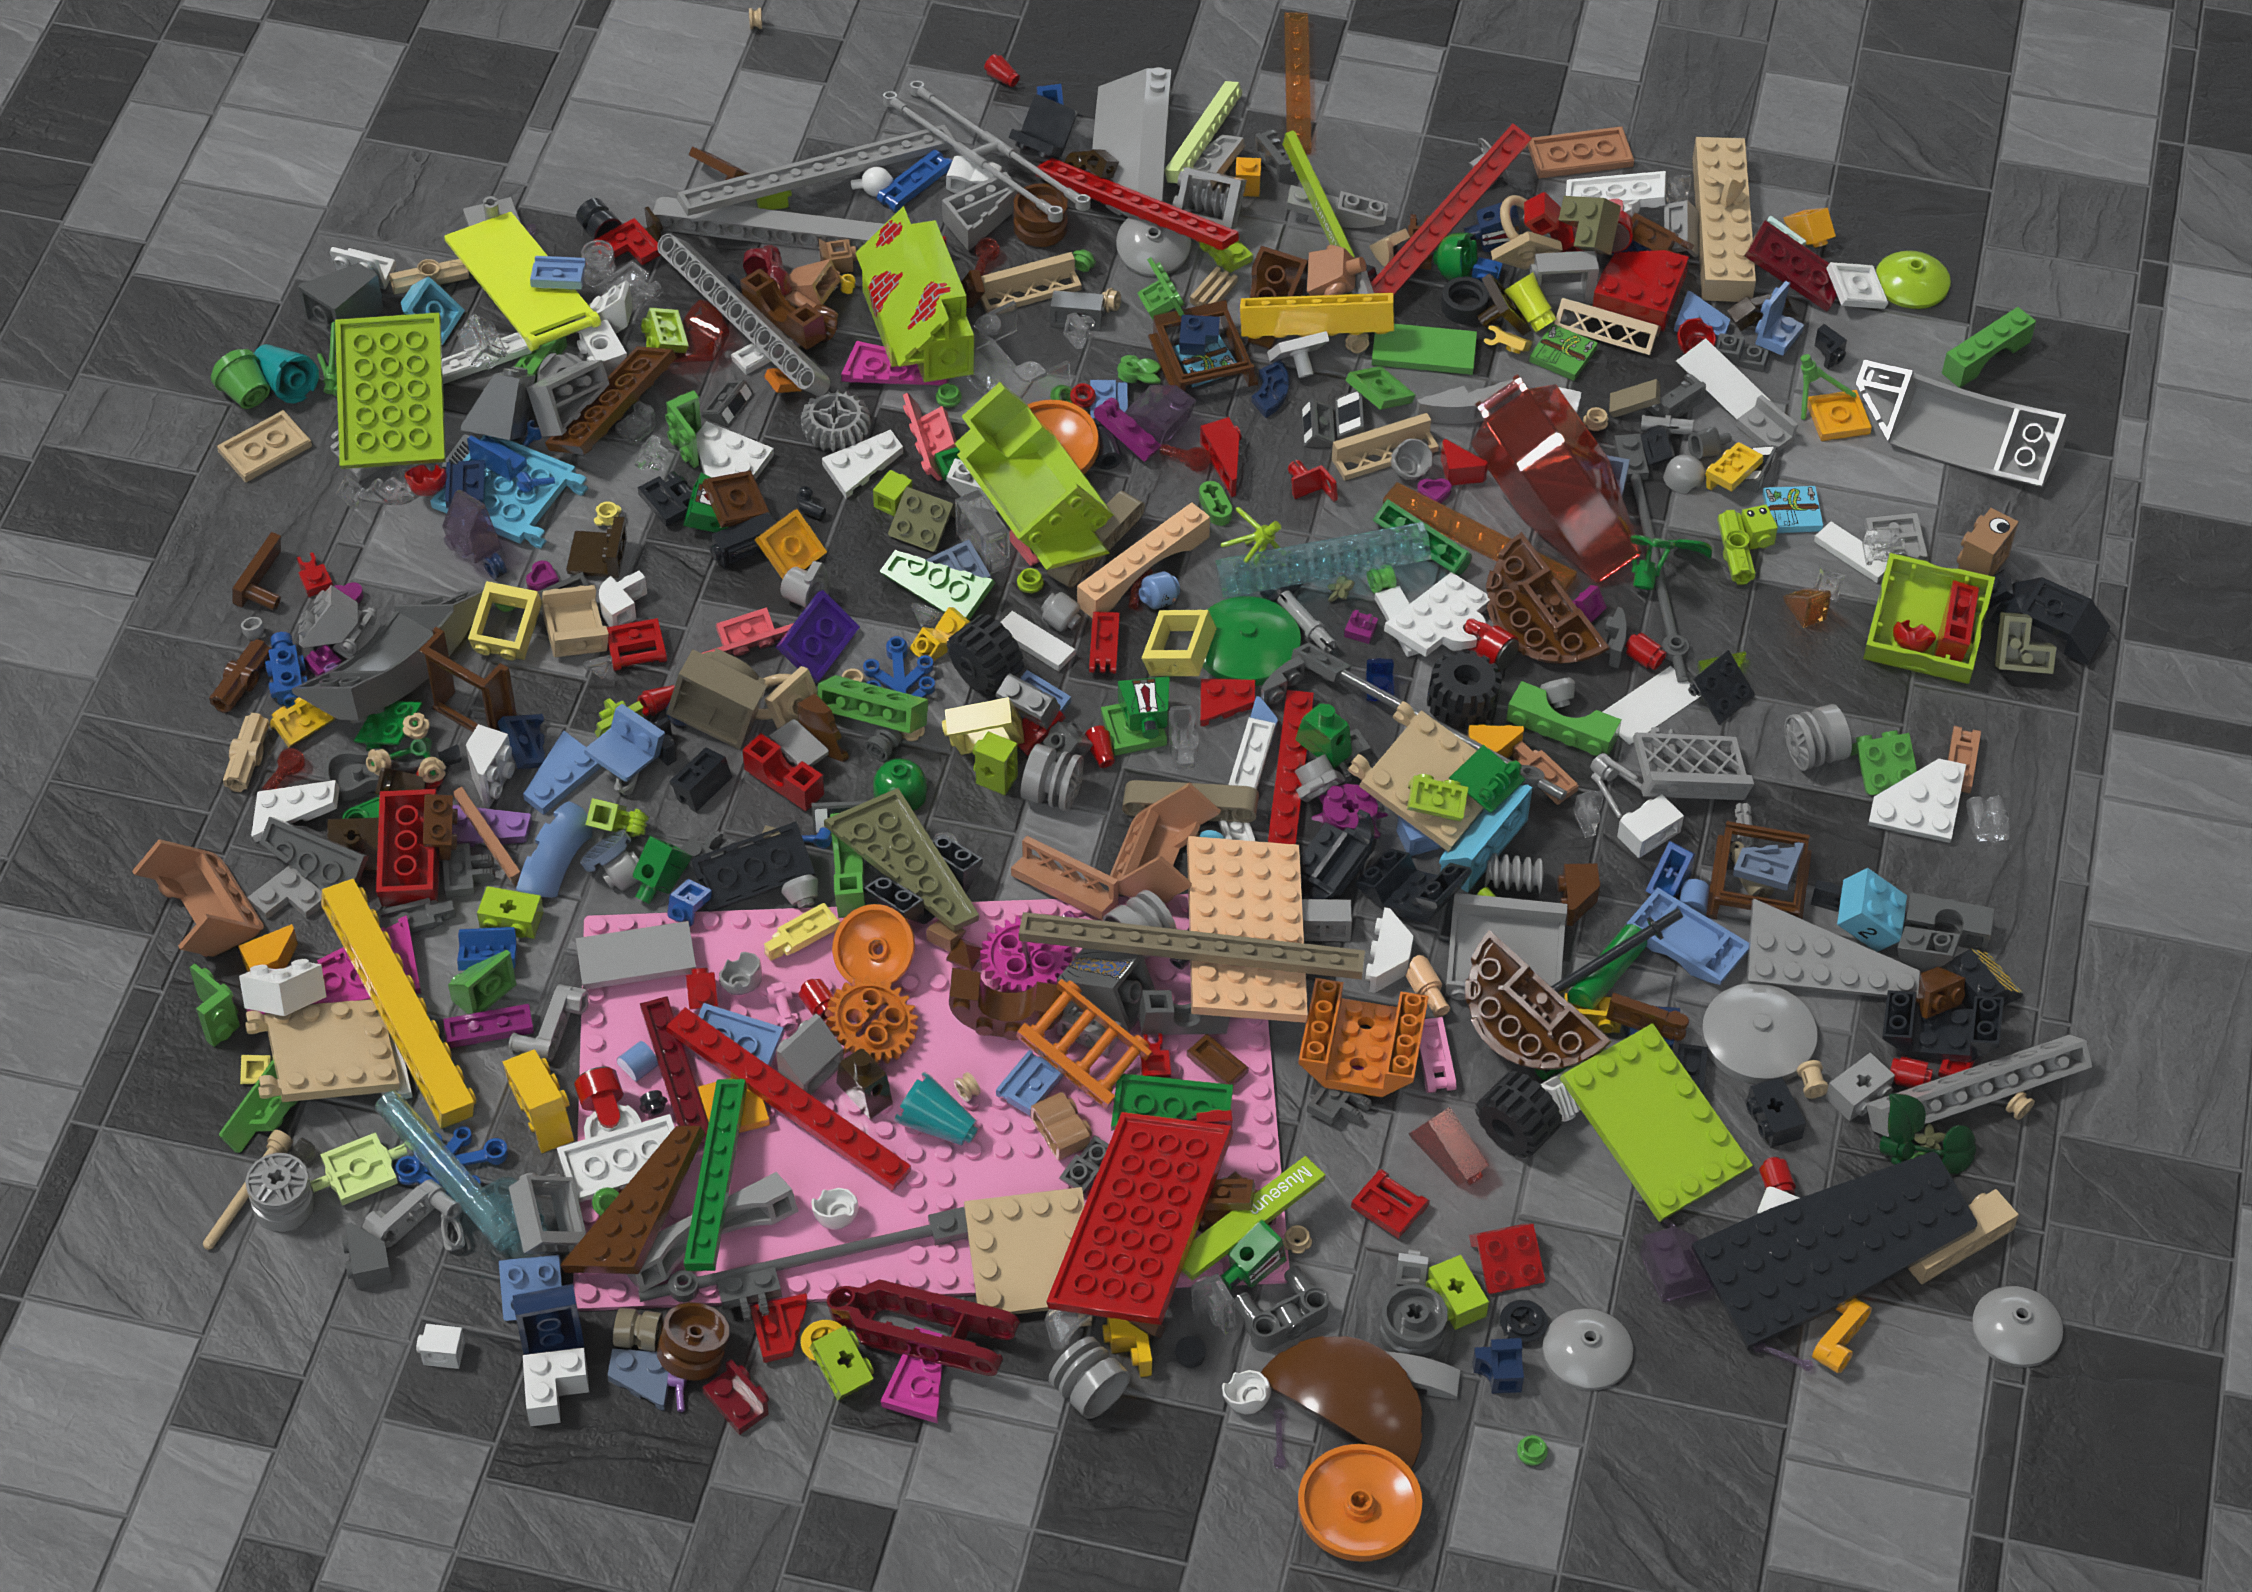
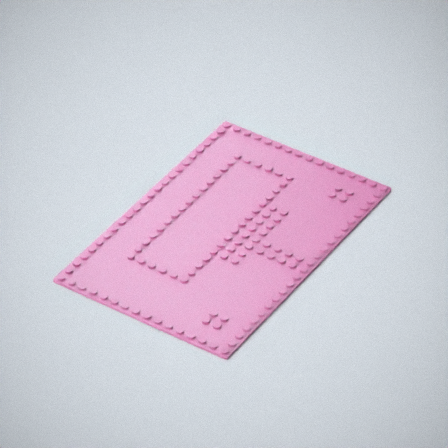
[573,894,1289,1311]

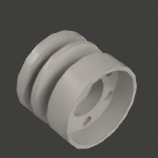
[1784,704,1852,771]
[1021,744,1084,812]
[1103,890,1177,960]
[245,1153,315,1232]
[1049,1337,1130,1419]

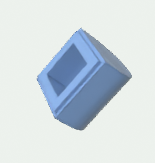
[1679,879,1710,916]
[617,1041,658,1082]

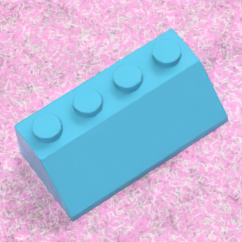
[1439,785,1532,893]

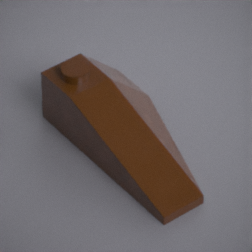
[1247,245,1308,349]

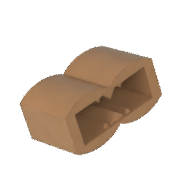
[1031,1092,1092,1161]

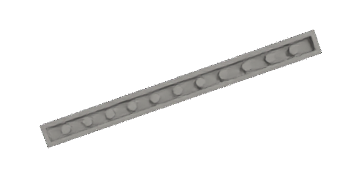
[677,125,955,216]

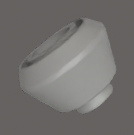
[1540,677,1575,709]
[781,875,818,909]

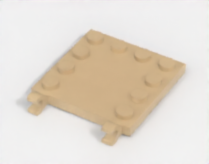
[1348,701,1484,852]
[245,999,400,1102]
[964,1187,1092,1338]

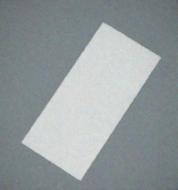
[1676,339,1771,419]
[1603,666,1701,745]

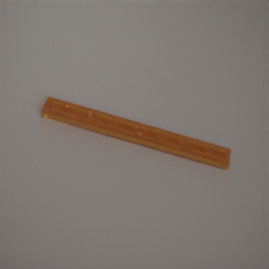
[1284,12,1311,154]
[1383,482,1577,592]

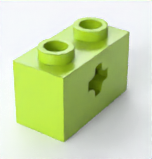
[973,731,1018,795]
[477,886,544,939]
[1425,1254,1489,1330]
[809,1325,874,1401]

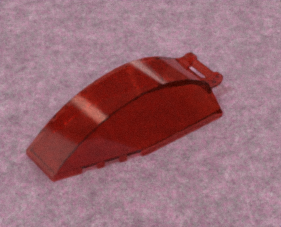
[1470,374,1642,583]

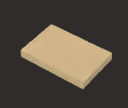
[217,410,312,483]

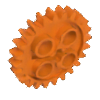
[825,976,918,1064]

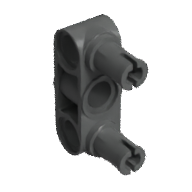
[1233,1266,1329,1352]

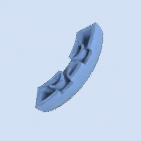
[516,801,593,897]

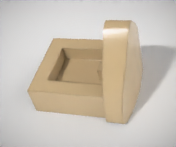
[1707,166,1745,207]
[1370,228,1410,267]

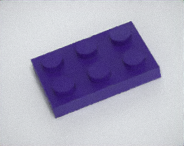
[776,590,860,683]

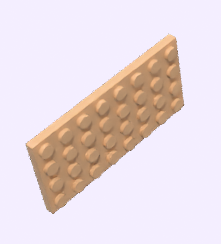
[1187,836,1308,1023]

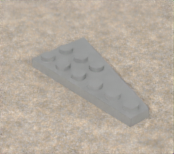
[1747,899,1920,998]

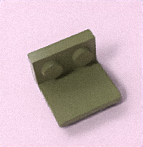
[888,486,961,552]

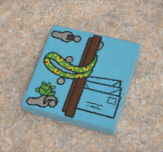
[1173,335,1237,388]
[1763,486,1823,533]

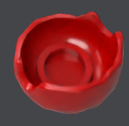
[1677,318,1717,354]
[404,464,447,497]
[1893,620,1936,653]

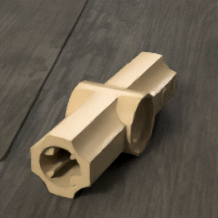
[389,259,469,295]
[223,713,269,792]

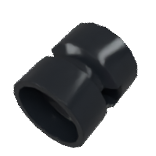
[576,198,622,239]

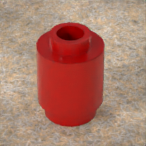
[1625,632,1667,670]
[799,979,833,1021]
[1890,1056,1933,1088]
[1759,1157,1796,1195]

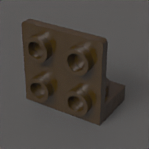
[566,517,627,578]

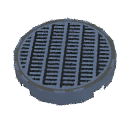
[580,830,631,872]

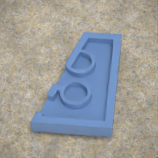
[523,731,602,815]
[698,1003,785,1066]

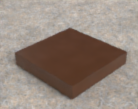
[702,470,770,528]

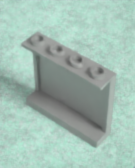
[1445,893,1567,1000]

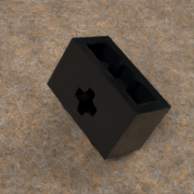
[1745,1077,1806,1148]

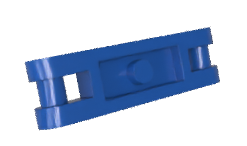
[877,149,953,213]

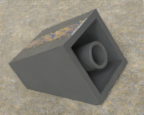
[1057,948,1155,1032]

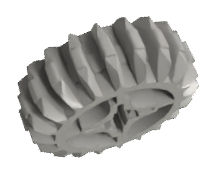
[801,390,871,452]

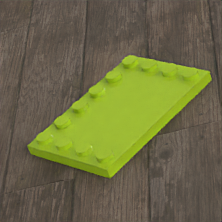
[335,313,446,469]
[1559,1023,1753,1222]

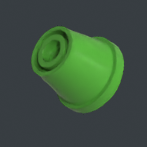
[211,349,270,409]

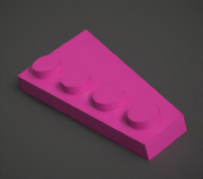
[841,341,950,385]

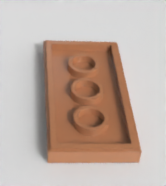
[1527,127,1634,179]

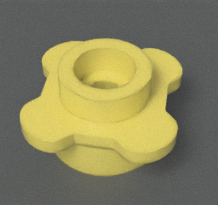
[594,502,622,526]

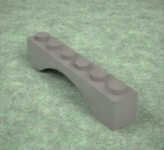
[626,1172,799,1293]

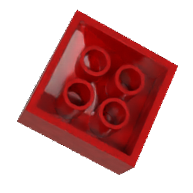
[1592,250,1689,331]

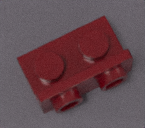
[702,1359,769,1435]

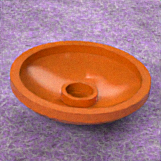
[832,904,915,986]

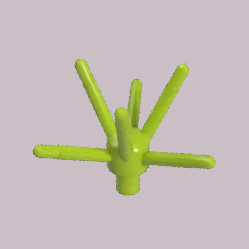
[1221,507,1287,577]

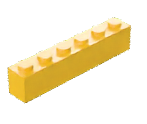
[1240,293,1394,339]

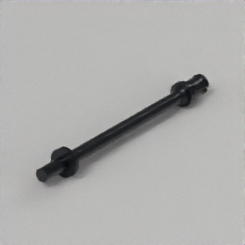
[1551,908,1683,994]

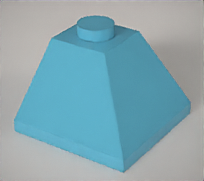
[401,276,465,345]

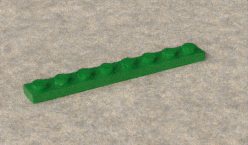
[684,1079,747,1271]

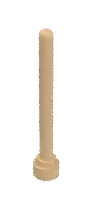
[203,1130,294,1250]

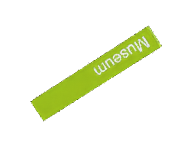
[1282,130,1355,258]
[1182,1156,1325,1281]

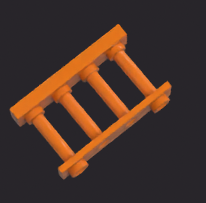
[1016,979,1152,1109]

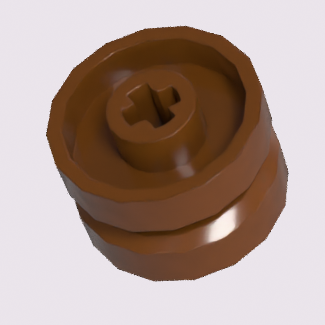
[1014,184,1068,247]
[657,1302,729,1381]

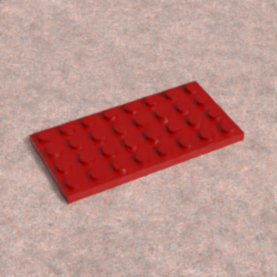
[1046,1112,1234,1325]

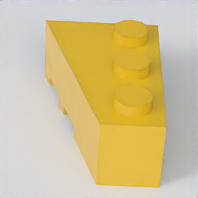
[502,1049,574,1153]

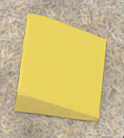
[240,1055,273,1084]

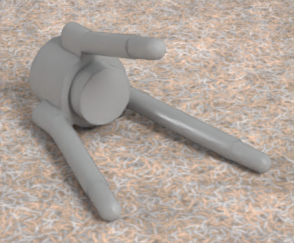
[1590,753,1642,819]

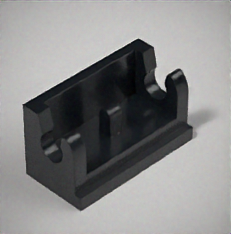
[669,747,732,812]

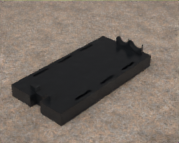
[691,821,816,912]

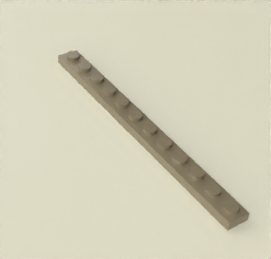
[1019,912,1365,980]

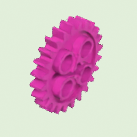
[980,916,1072,993]

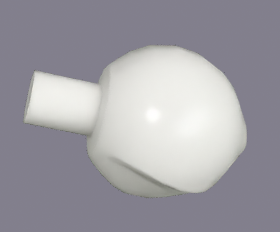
[851,167,893,197]

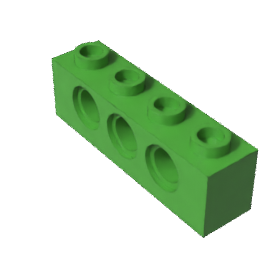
[817,675,928,733]

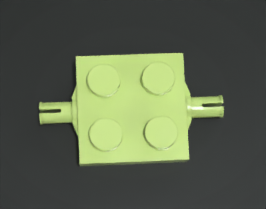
[310,1132,408,1206]

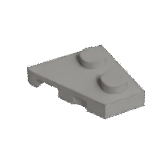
[1864,513,1928,561]

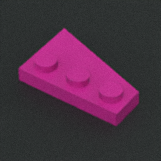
[881,1327,943,1424]

